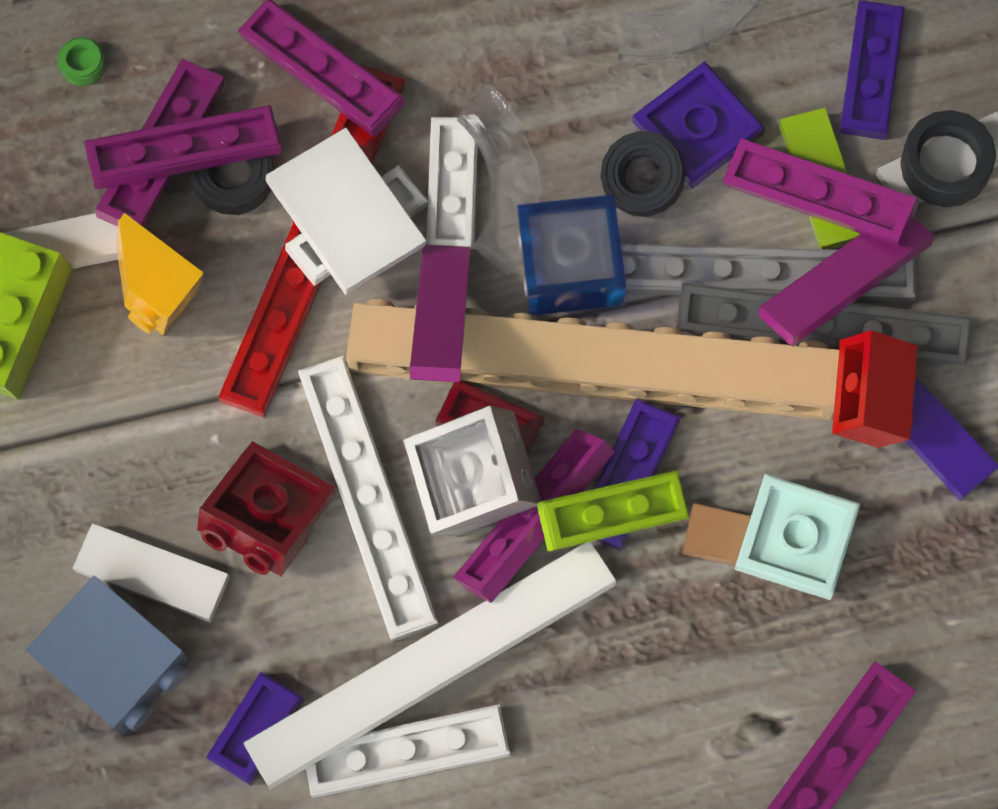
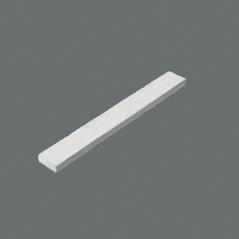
[243,542,616,790]

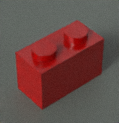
[832,330,918,448]

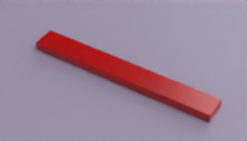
[218,64,405,418]

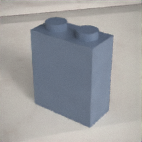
[25,575,190,736]

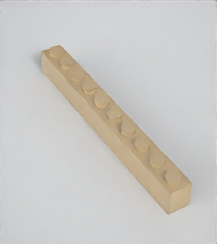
[346,299,839,420]

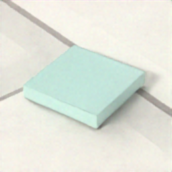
[734,474,860,600]

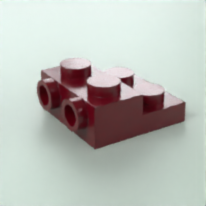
[197,441,336,577]

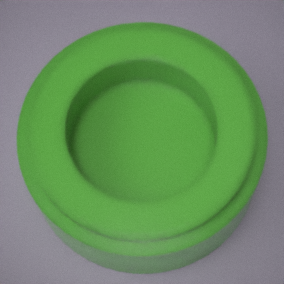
[58,37,107,86]

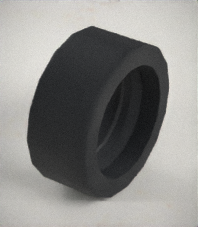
[900,110,996,207]

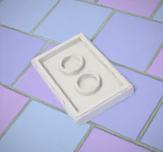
[266,128,426,295]

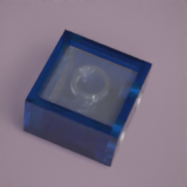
[517,195,626,315]

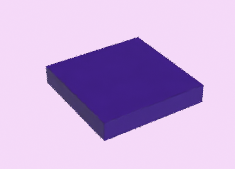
[632,61,765,189]

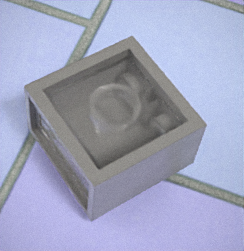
[404,406,541,537]

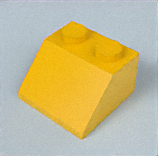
[116,213,204,335]

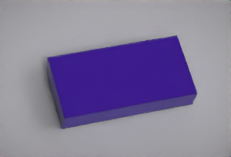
[206,672,304,786]

